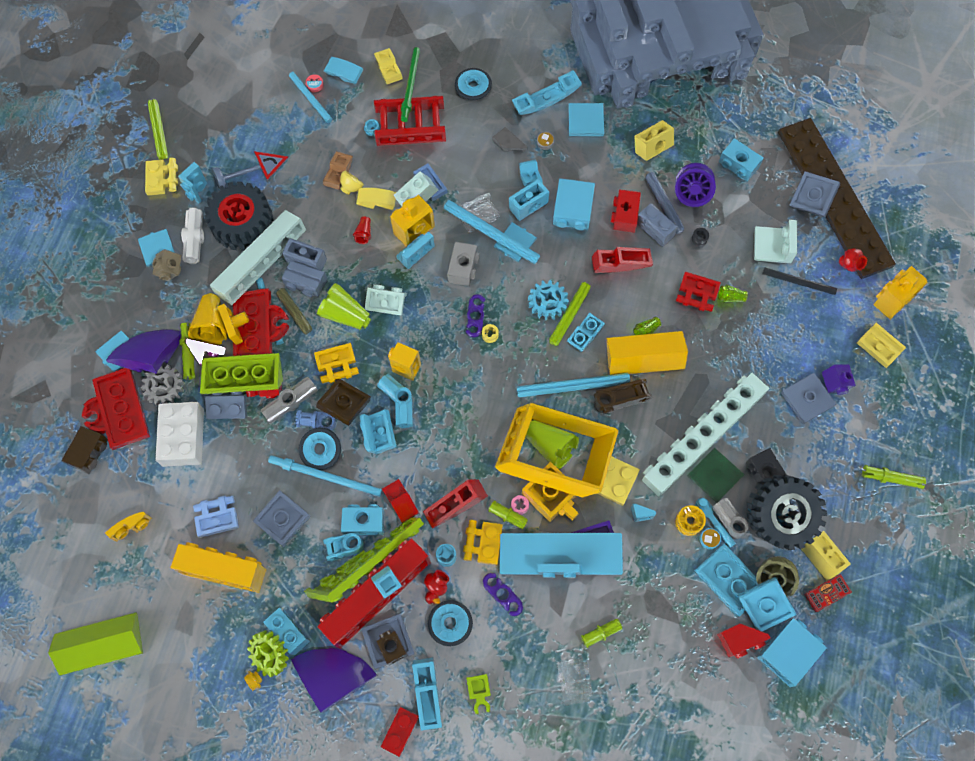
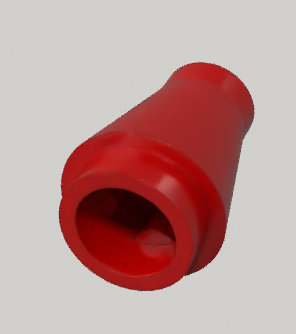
[353,216,371,244]

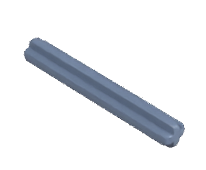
[645,172,685,234]

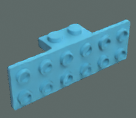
[500,533,623,578]

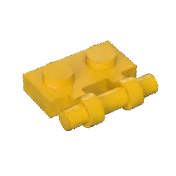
[314,343,359,384]
[463,520,503,566]

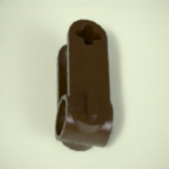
[594,379,653,415]

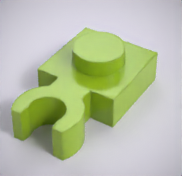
[466,674,491,715]

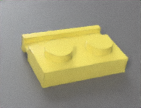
[857,323,906,368]

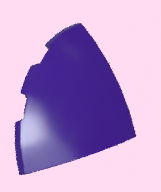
[106,329,181,374]
[291,648,378,713]

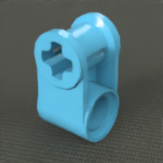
[323,533,364,561]

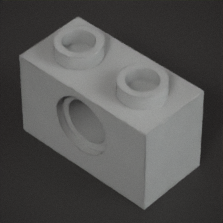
[447,242,480,286]

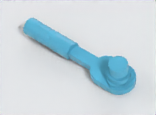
[695,498,736,548]

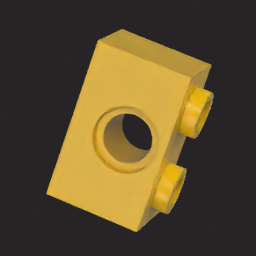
[388,342,421,381]

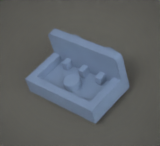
[205,392,247,419]

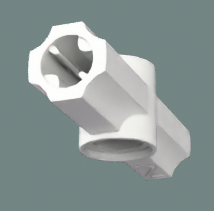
[181,208,204,264]

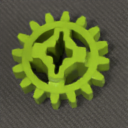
[247,630,289,677]

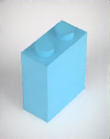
[553,178,595,230]
[757,618,827,687]

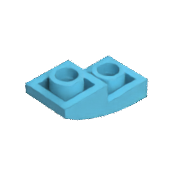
[324,56,364,84]
[567,312,605,352]

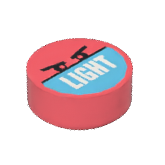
[306,75,324,93]

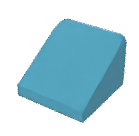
[631,504,656,522]
[371,566,402,599]

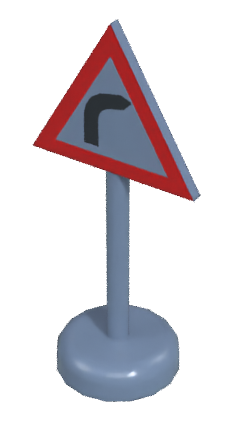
[212,151,289,191]

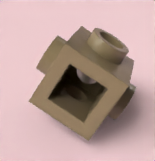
[152,249,182,281]

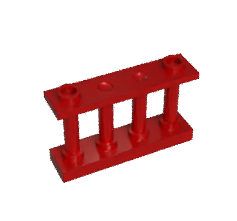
[374,96,446,146]

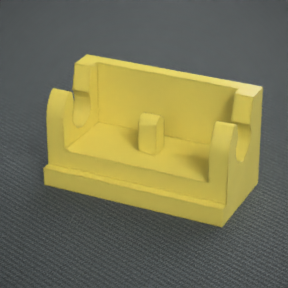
[801,531,851,581]

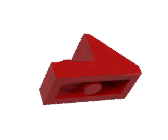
[382,479,419,523]

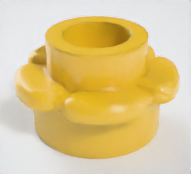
[244,670,263,691]

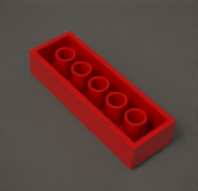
[317,538,431,649]

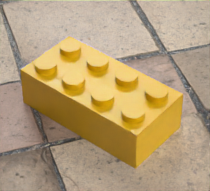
[170,542,267,593]

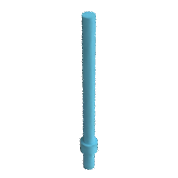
[268,455,382,497]

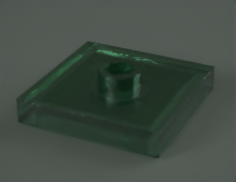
[687,448,745,503]

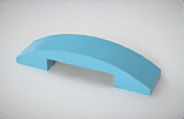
[512,70,582,115]

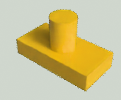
[217,304,249,345]

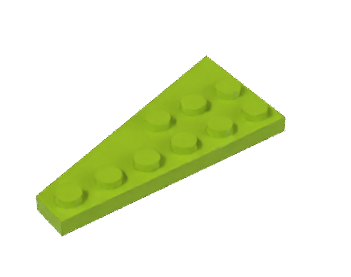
[304,518,424,602]

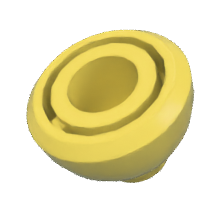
[340,171,364,195]

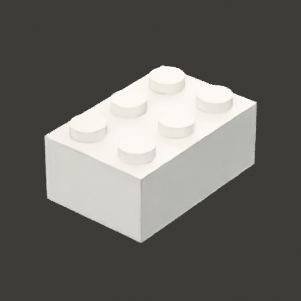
[155,402,204,467]

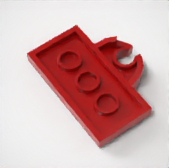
[233,288,289,356]
[82,368,150,450]

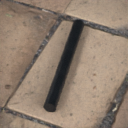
[762,267,837,295]

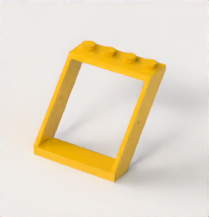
[495,403,618,498]

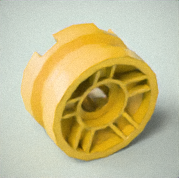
[675,505,706,536]

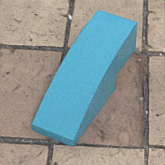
[412,657,442,731]

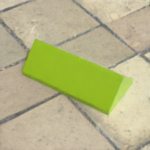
[200,353,283,394]
[48,612,143,676]

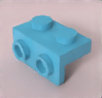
[360,409,397,454]

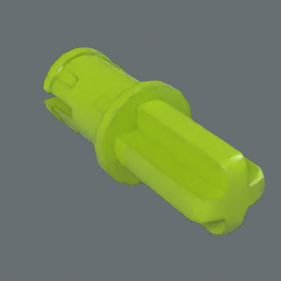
[488,500,528,529]
[581,619,622,648]

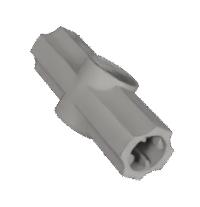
[260,376,318,424]

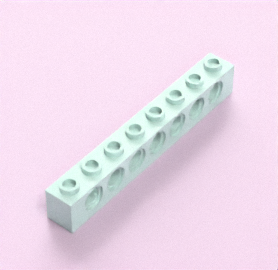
[642,373,769,497]

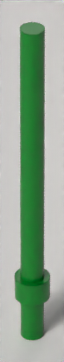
[401,47,420,122]

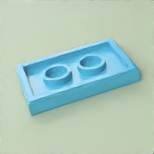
[694,543,758,618]

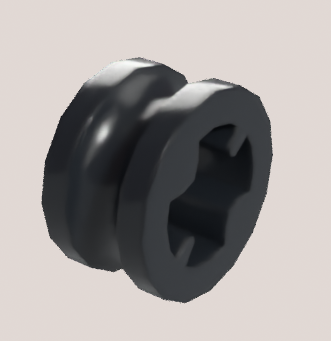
[692,228,709,246]

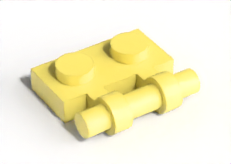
[145,158,178,195]

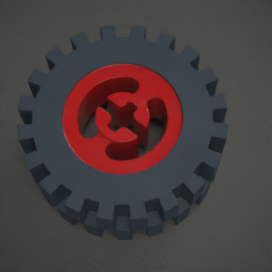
[204,181,274,251]

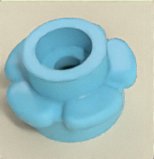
[364,119,381,136]

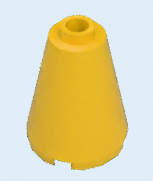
[188,293,227,345]

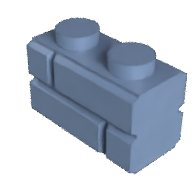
[637,203,678,247]
[282,238,327,271]
[282,260,327,297]

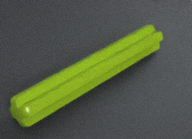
[148,99,168,160]
[549,282,591,346]

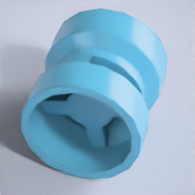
[436,544,457,567]

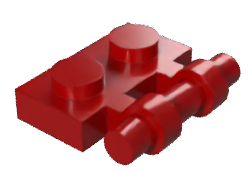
[676,272,721,312]

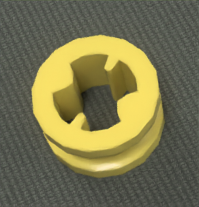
[482,324,499,343]

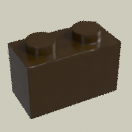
[61,426,108,474]

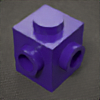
[822,364,856,395]

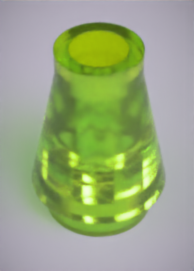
[718,284,748,303]
[633,316,661,335]

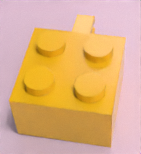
[390,195,435,247]
[873,266,928,320]
[522,462,579,522]

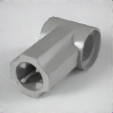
[712,498,748,539]

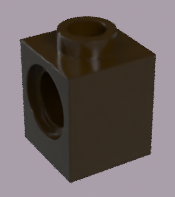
[376,630,408,666]

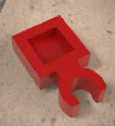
[246,384,282,399]

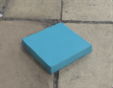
[568,103,604,136]
[738,577,797,631]

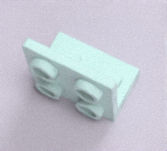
[754,220,797,263]

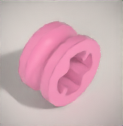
[511,495,529,515]

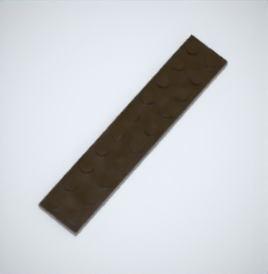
[778,118,896,279]

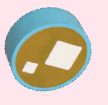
[700,528,721,549]

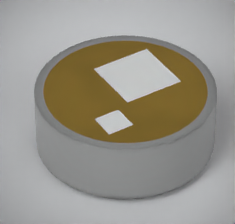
[537,132,554,150]

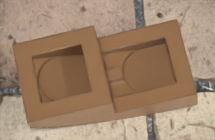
[323,151,353,190]

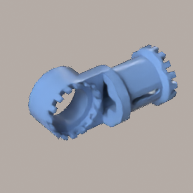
[295,410,336,431]

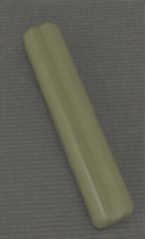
[276,288,312,334]

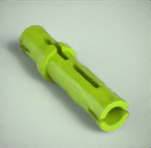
[179,323,196,380]
[862,465,926,489]

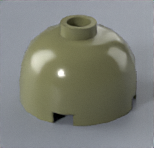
[756,556,800,596]

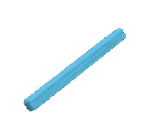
[444,200,540,264]
[517,373,630,397]

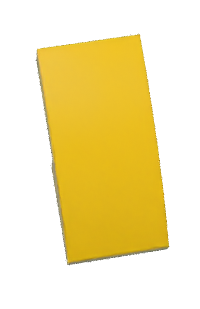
[105,512,152,542]

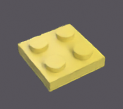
[597,457,640,506]

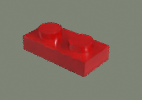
[381,707,419,757]

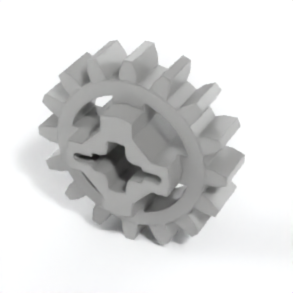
[141,365,185,406]

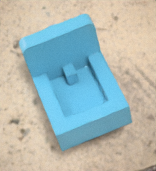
[519,160,543,187]

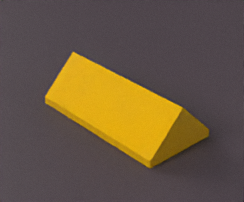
[606,331,688,375]

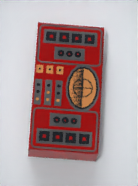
[804,574,852,613]

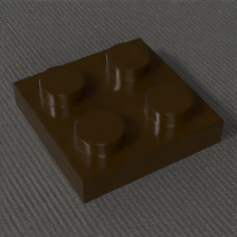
[316,378,371,426]

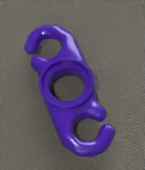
[466,294,485,338]
[483,573,523,616]

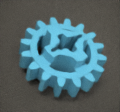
[528,280,569,320]

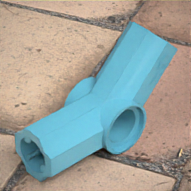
[377,374,413,428]

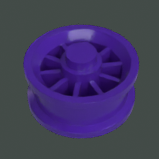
[675,163,716,207]

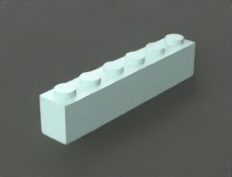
[210,210,306,306]

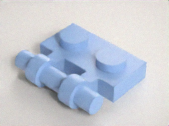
[193,495,239,538]

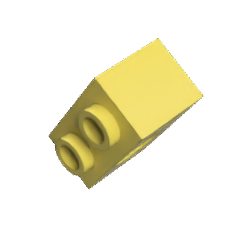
[635,120,674,161]

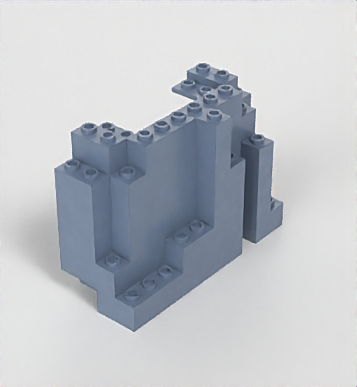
[570,0,764,108]

